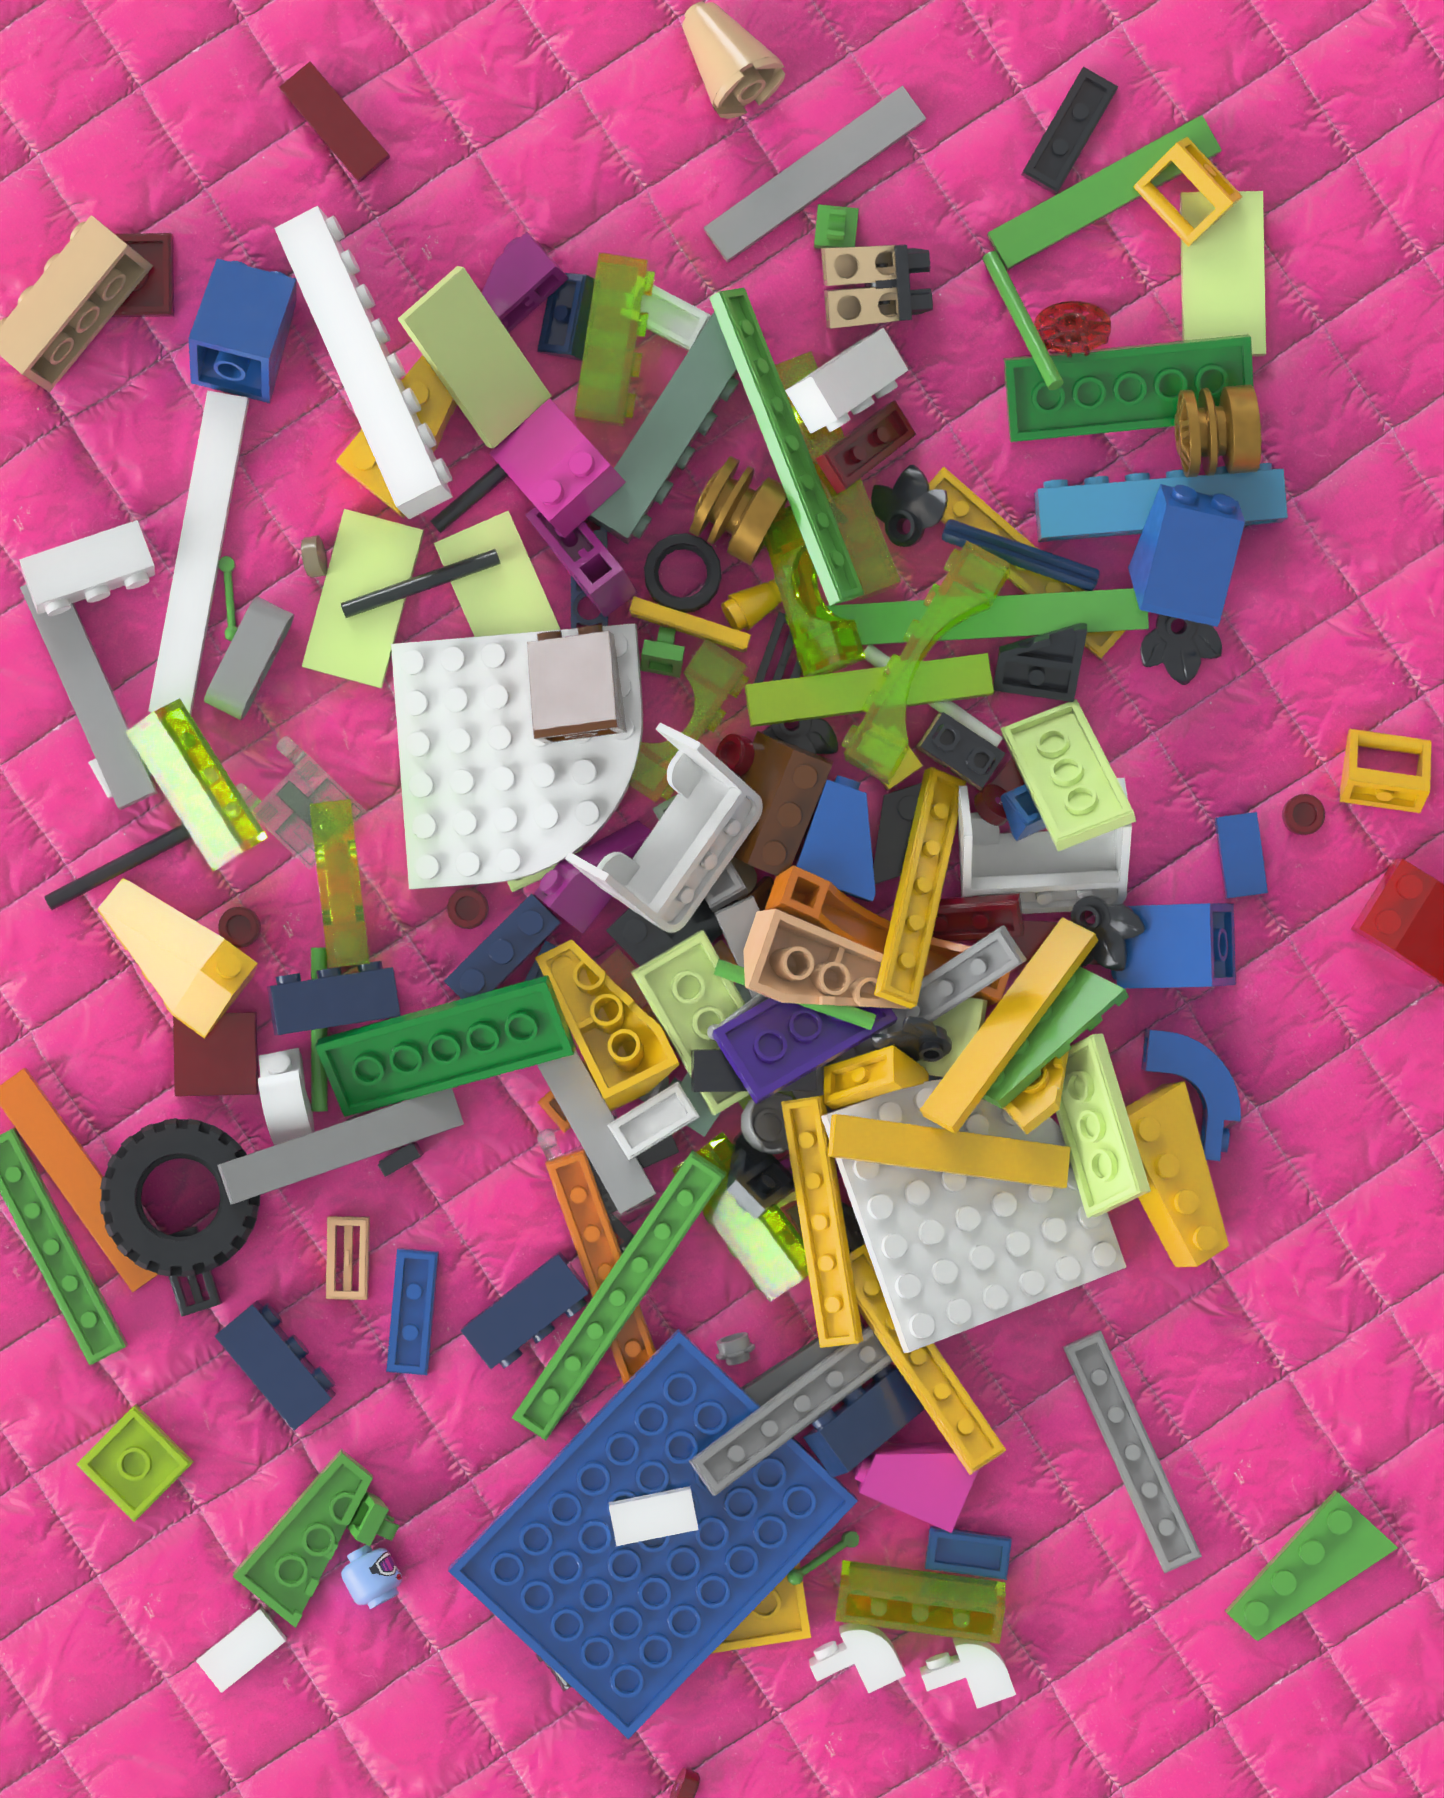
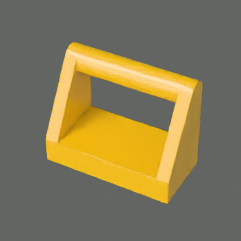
[1133,137,1243,247]
[1339,729,1431,813]
[824,1045,929,1110]

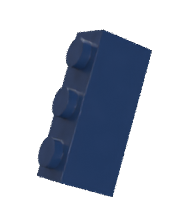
[444,893,562,999]
[267,961,401,1035]
[460,1251,590,1369]
[215,1300,336,1431]
[803,1363,925,1478]

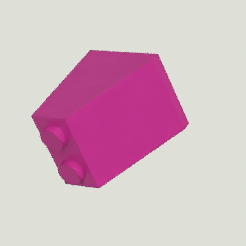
[853,1442,979,1533]

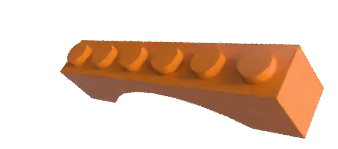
[765,865,1010,1007]

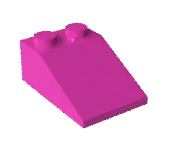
[489,398,626,538]

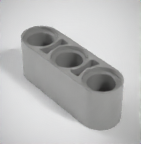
[204,596,294,720]

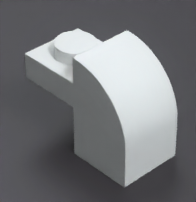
[258,1048,315,1146]
[809,1622,906,1693]
[919,1636,1016,1709]

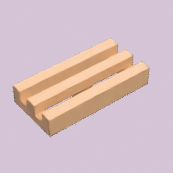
[326,1216,370,1300]

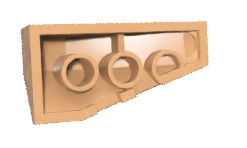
[743,909,907,1009]

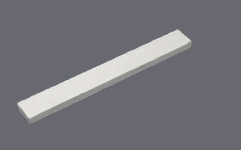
[148,390,249,720]

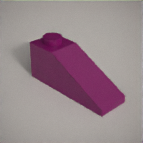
[482,232,569,333]
[525,507,637,617]
[534,820,651,933]

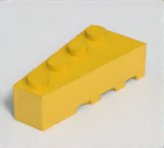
[1126,1081,1229,1267]

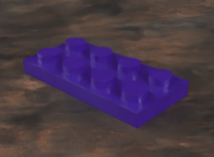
[712,998,898,1104]

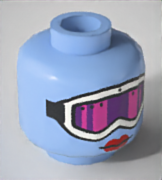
[341,1545,403,1609]

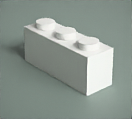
[785,328,908,433]
[19,520,155,616]

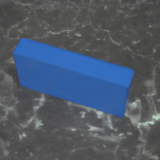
[1215,812,1268,899]
[924,1526,1012,1580]

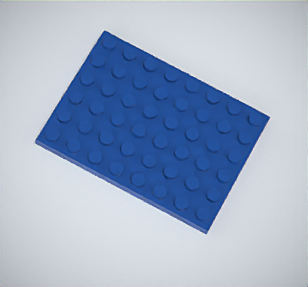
[448,1329,858,1739]

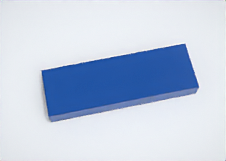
[386,1248,439,1375]

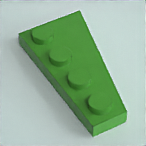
[982,966,1129,1109]
[233,1449,373,1628]
[1225,1490,1398,1641]

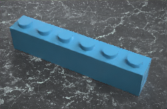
[1034,463,1288,542]

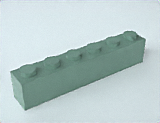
[586,312,740,545]

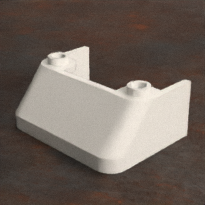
[565,723,763,933]
[958,778,1132,914]

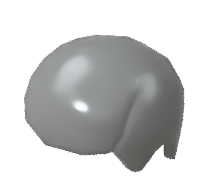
[741,1092,792,1154]

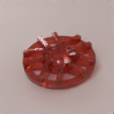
[1034,301,1111,357]

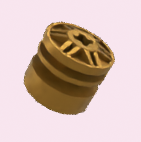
[1174,385,1261,477]
[689,456,788,565]

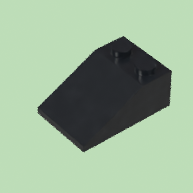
[606,898,741,966]

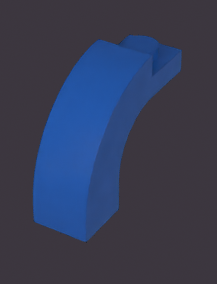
[1141,1029,1241,1161]

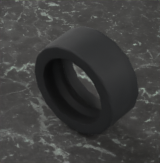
[644,533,722,613]

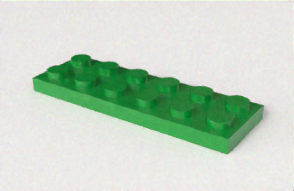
[1003,334,1254,442]
[315,975,576,1117]

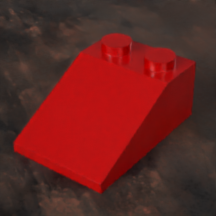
[1351,858,1444,986]

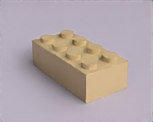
[0,215,153,392]

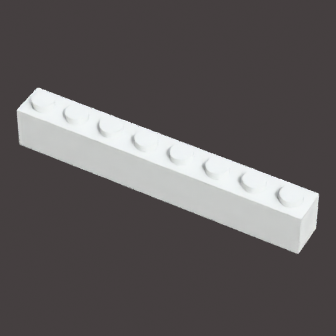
[274,206,453,519]

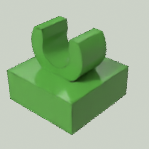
[814,204,859,249]
[640,626,685,678]
[347,1491,399,1546]

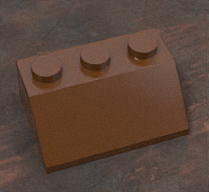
[734,731,833,876]

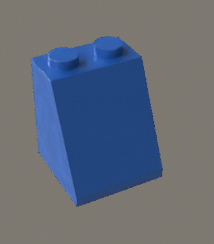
[188,258,296,403]
[1128,484,1245,627]
[796,775,876,902]
[1111,903,1236,989]

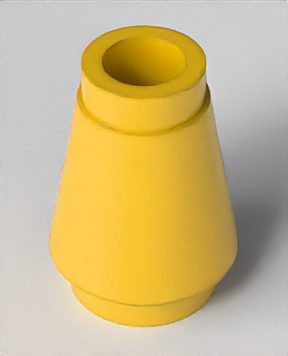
[721,579,785,631]

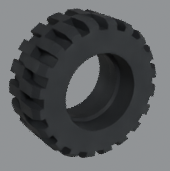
[99,1118,260,1277]

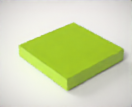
[76,1404,194,1522]

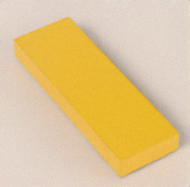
[629,596,751,653]

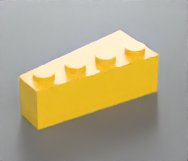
[336,355,457,519]

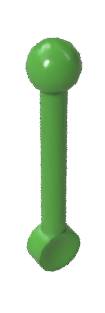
[218,556,238,641]
[787,1531,859,1585]

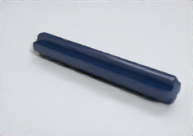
[942,519,1100,591]

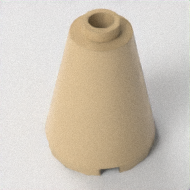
[682,2,785,119]

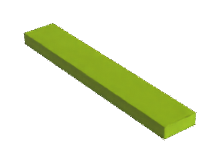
[745,653,994,727]

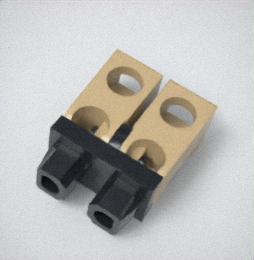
[821,244,933,329]
[915,712,1006,790]

